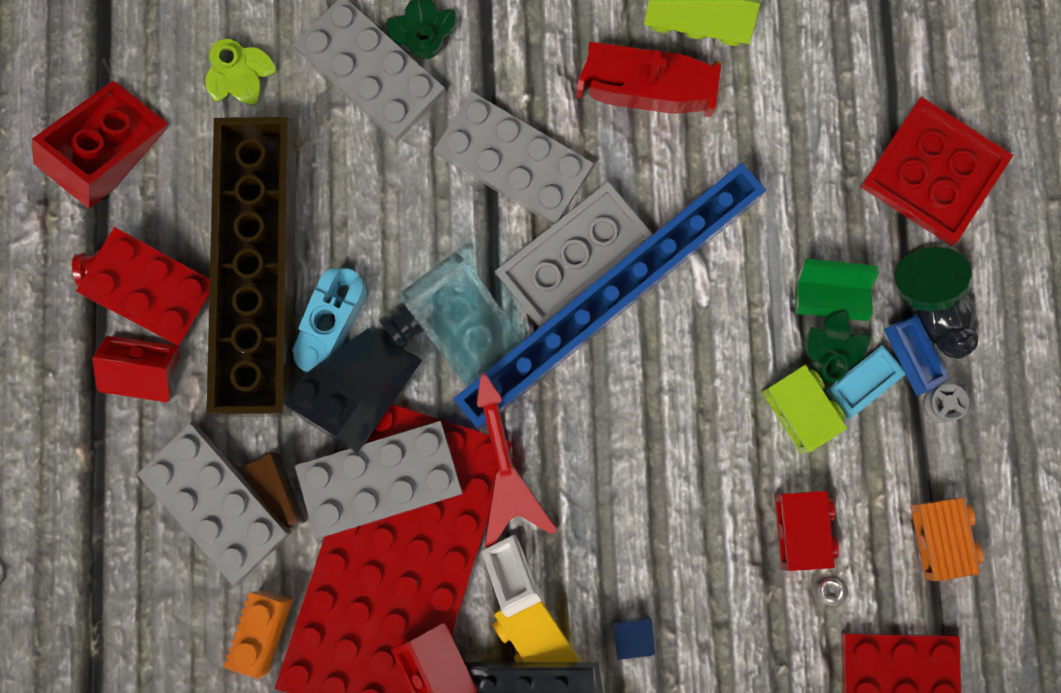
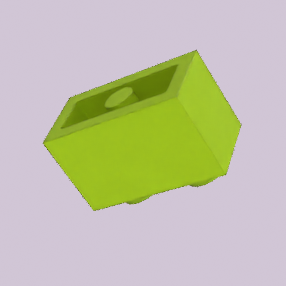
[761,365,848,454]

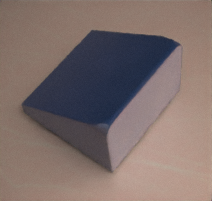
[612,616,655,660]

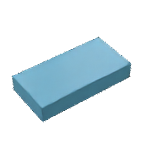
[823,345,906,420]

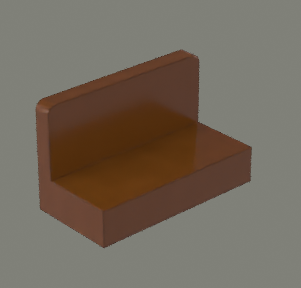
[241,452,305,529]

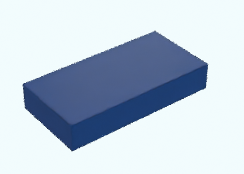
[884,314,950,396]

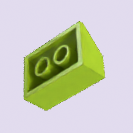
[644,0,760,46]

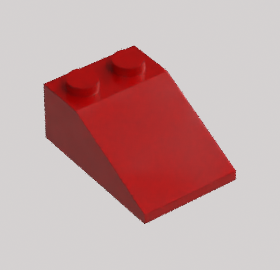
[32,80,168,209]

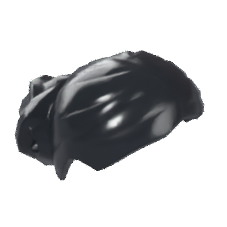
[917,295,979,359]

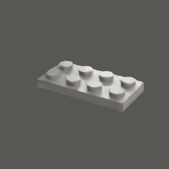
[293,0,446,142]
[433,91,594,225]
[495,182,653,328]
[295,421,463,539]
[137,423,292,586]

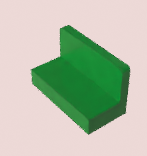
[795,259,879,321]

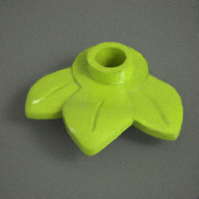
[205,39,276,105]

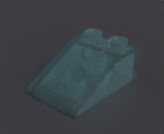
[397,252,524,387]

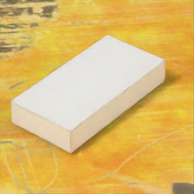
[481,534,541,618]

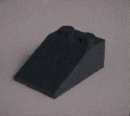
[284,329,422,454]

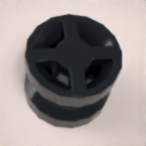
[379,302,424,348]

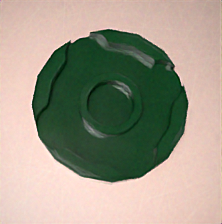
[894,246,972,312]

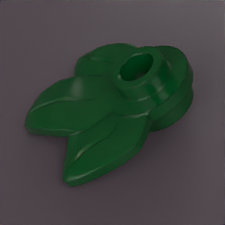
[386,0,457,59]
[805,310,871,383]

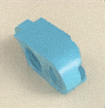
[292,268,367,372]

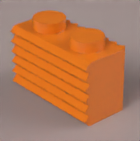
[910,497,983,581]
[223,589,293,679]

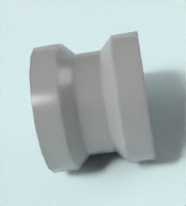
[923,384,969,423]

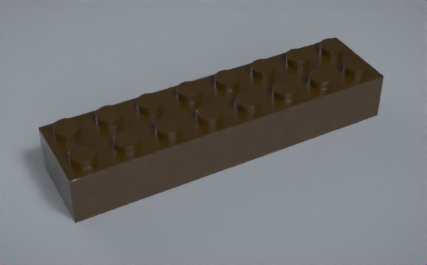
[206,117,297,417]

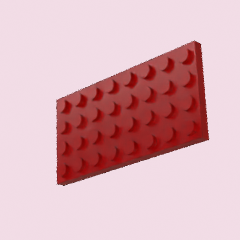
[274,404,512,693]

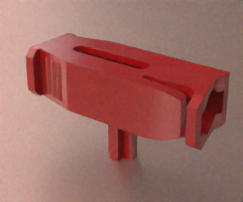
[576,41,721,117]

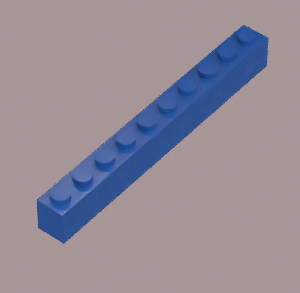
[453,163,766,431]

